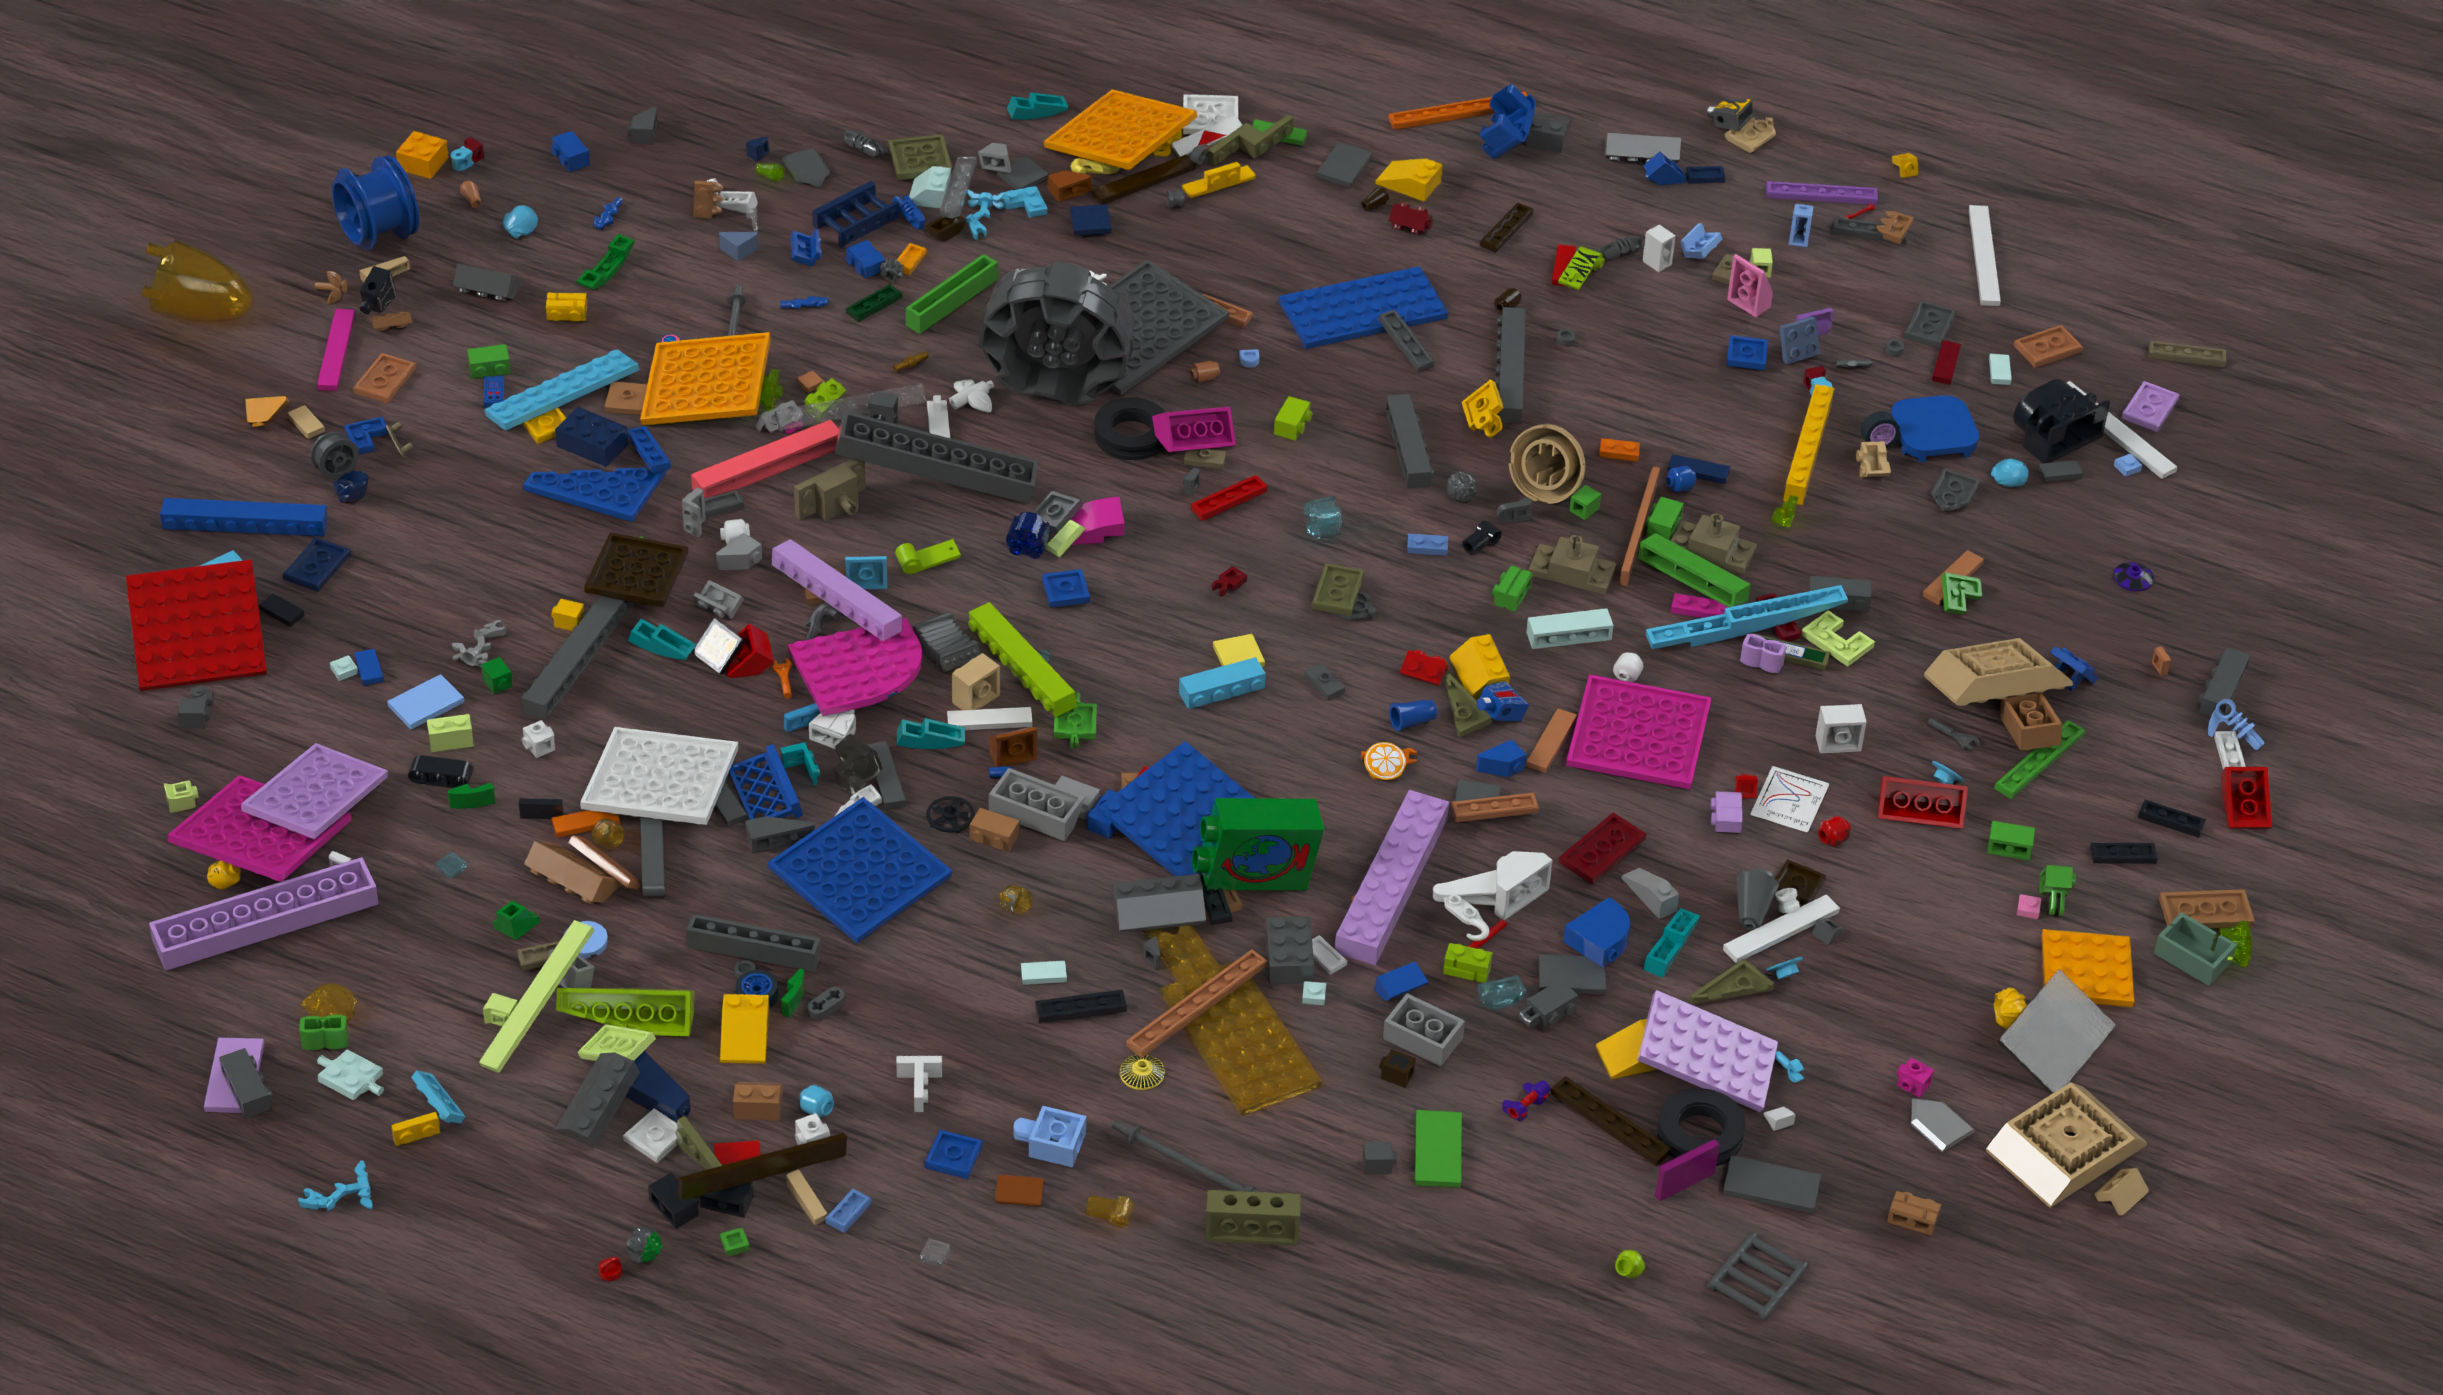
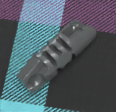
[843,130,886,157]
[1597,236,1643,260]

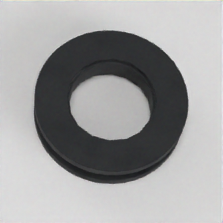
[1094,397,1165,460]
[1657,1088,1746,1166]

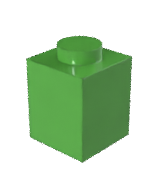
[1569,485,1601,520]

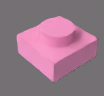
[2017,894,2041,919]

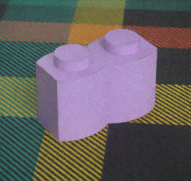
[1740,634,1786,673]
[1711,791,1742,833]

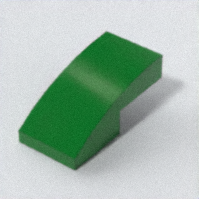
[447,783,496,809]
[781,968,805,1018]

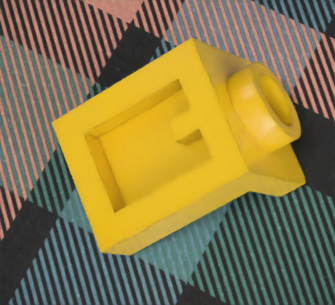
[1892,153,1919,178]

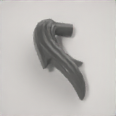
[804,603,841,641]

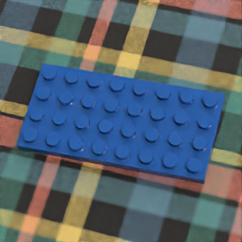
[1278,266,1448,349]

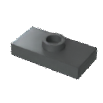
[1304,663,1345,700]

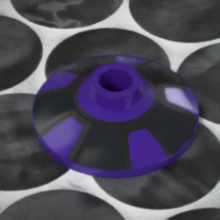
[2113,562,2154,591]

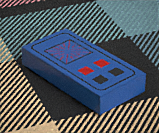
[484,376,504,408]

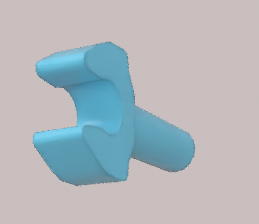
[1775,1051,1804,1082]

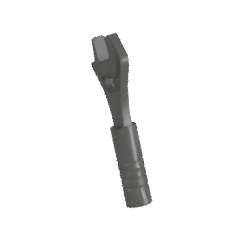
[1927,717,1981,751]

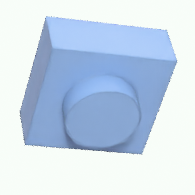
[2114,454,2142,477]

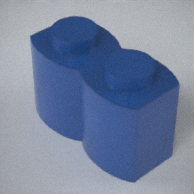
[845,240,885,278]

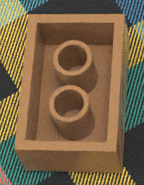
[2000,692,2062,751]

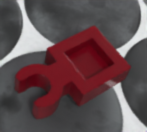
[1212,566,1247,596]

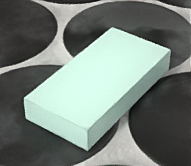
[1989,354,2011,385]
[1021,961,1067,985]

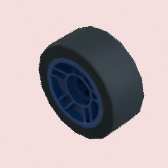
[736,970,778,1009]

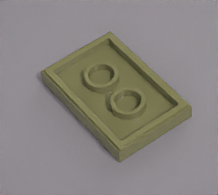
[1312,563,1365,616]

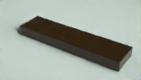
[1480,203,1534,253]

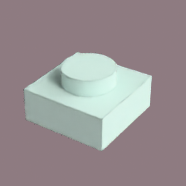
[330,655,358,681]
[1302,981,1326,1005]

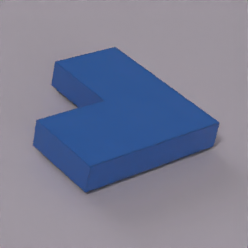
[344,417,389,455]

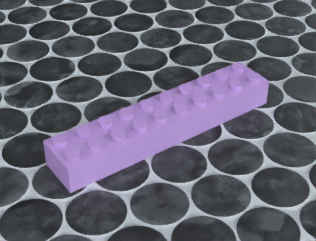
[1335,790,1449,966]
[149,857,379,971]

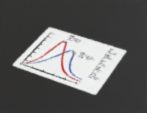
[1750,766,1829,832]

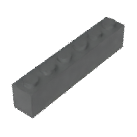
[1386,394,1434,488]
[686,914,821,972]

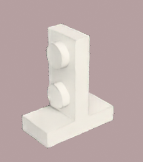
[896,1056,942,1112]

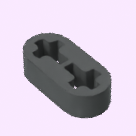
[1190,144,1212,165]
[808,987,845,1021]

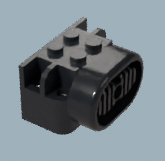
[2013,379,2110,464]

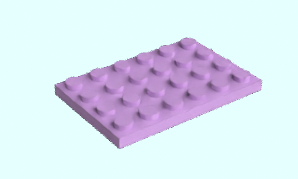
[241,743,388,839]
[1637,990,1778,1112]

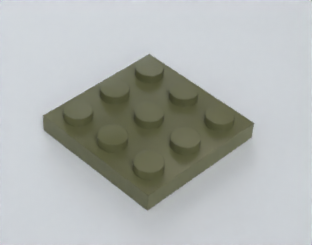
[888,134,952,180]

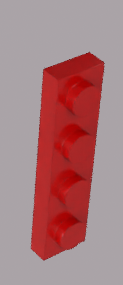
[1191,475,1268,521]

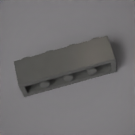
[2198,647,2250,717]

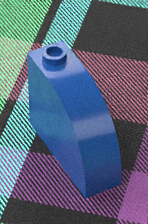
[1564,897,1630,968]

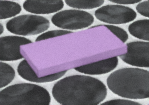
[204,1038,264,1113]

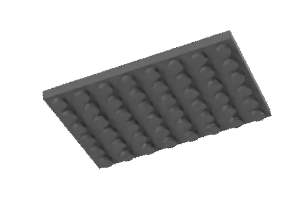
[1108,259,1229,395]

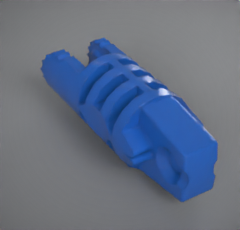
[893,195,926,230]

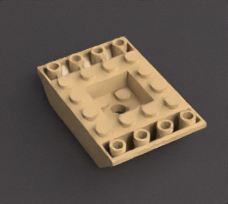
[1924,638,2073,706]
[1986,1082,2147,1208]

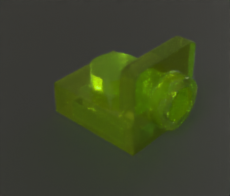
[1771,495,1798,527]

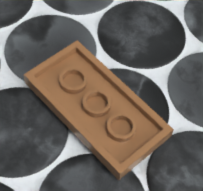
[2159,889,2255,929]

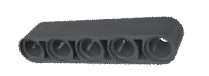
[640,817,665,898]

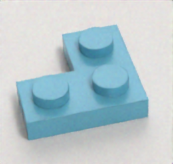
[1001,186,1047,218]

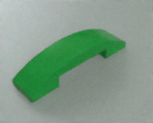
[576,234,635,290]

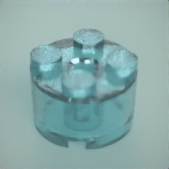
[1303,496,1342,539]

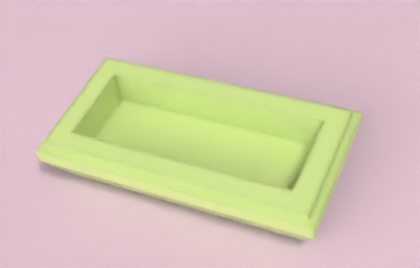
[1045,520,1086,558]

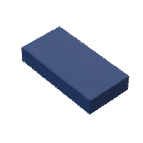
[354,648,384,686]

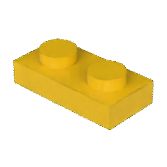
[391,1112,440,1146]

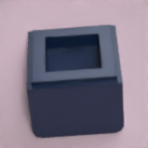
[746,137,769,161]

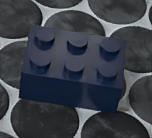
[555,407,629,467]

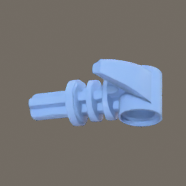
[2208,699,2265,750]

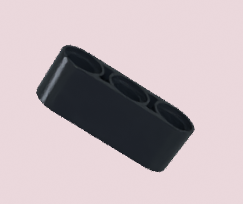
[408,755,474,788]

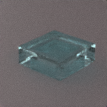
[436,852,467,879]

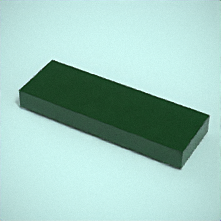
[846,284,902,323]

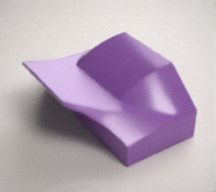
[1796,308,1833,335]

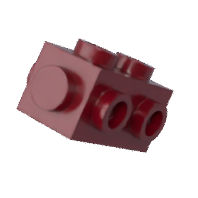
[1388,202,1433,235]

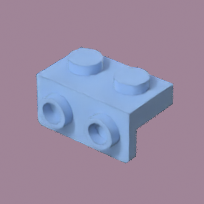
[1680,223,1722,259]

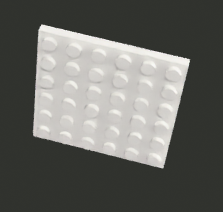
[580,727,738,825]

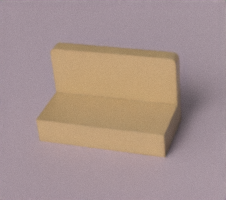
[2094,1168,2149,1215]

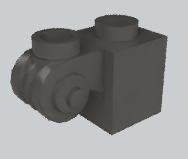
[178,686,214,728]

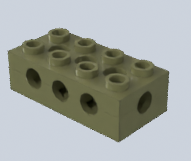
[1205,1190,1301,1245]

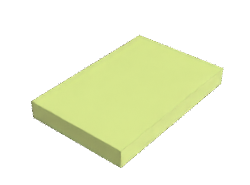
[578,1024,656,1061]

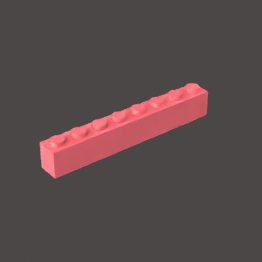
[691,419,839,499]

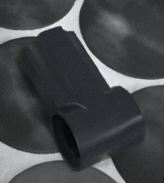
[1462,521,1502,555]

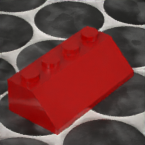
[1878,776,1968,829]

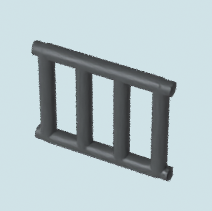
[1707,1232,1809,1320]

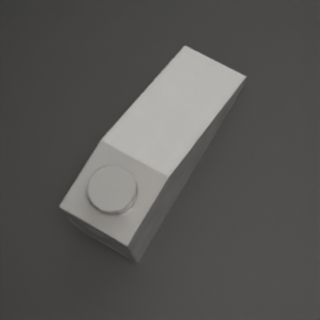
[1621,868,1679,920]

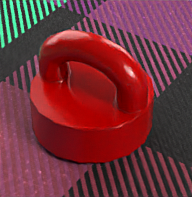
[598,1257,622,1281]

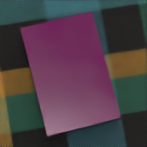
[1655,1139,1720,1201]

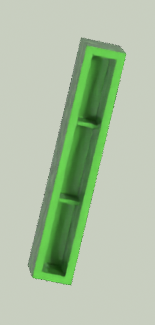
[906,254,998,334]
[1638,533,1751,607]

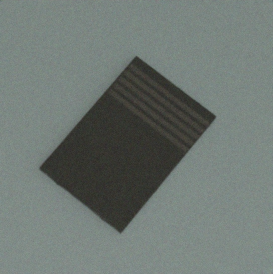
[1997,969,2116,1094]

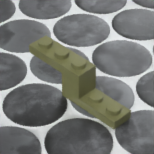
[1208,114,1293,167]

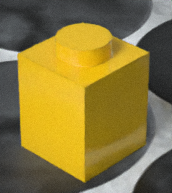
[551,599,585,631]

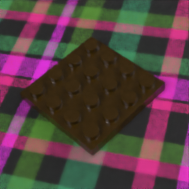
[584,532,689,607]

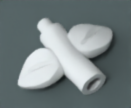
[949,380,994,413]

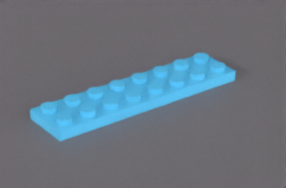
[484,350,639,431]

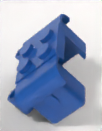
[1480,84,1536,159]

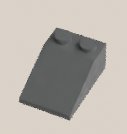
[1526,111,1572,153]

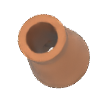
[460,181,482,208]

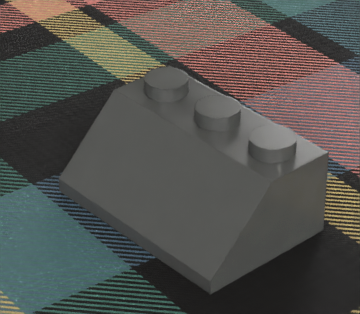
[453,264,523,301]

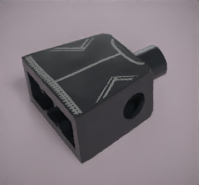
[360,266,397,314]

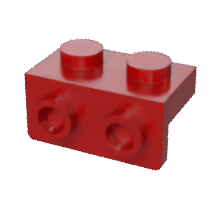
[1400,649,1449,687]

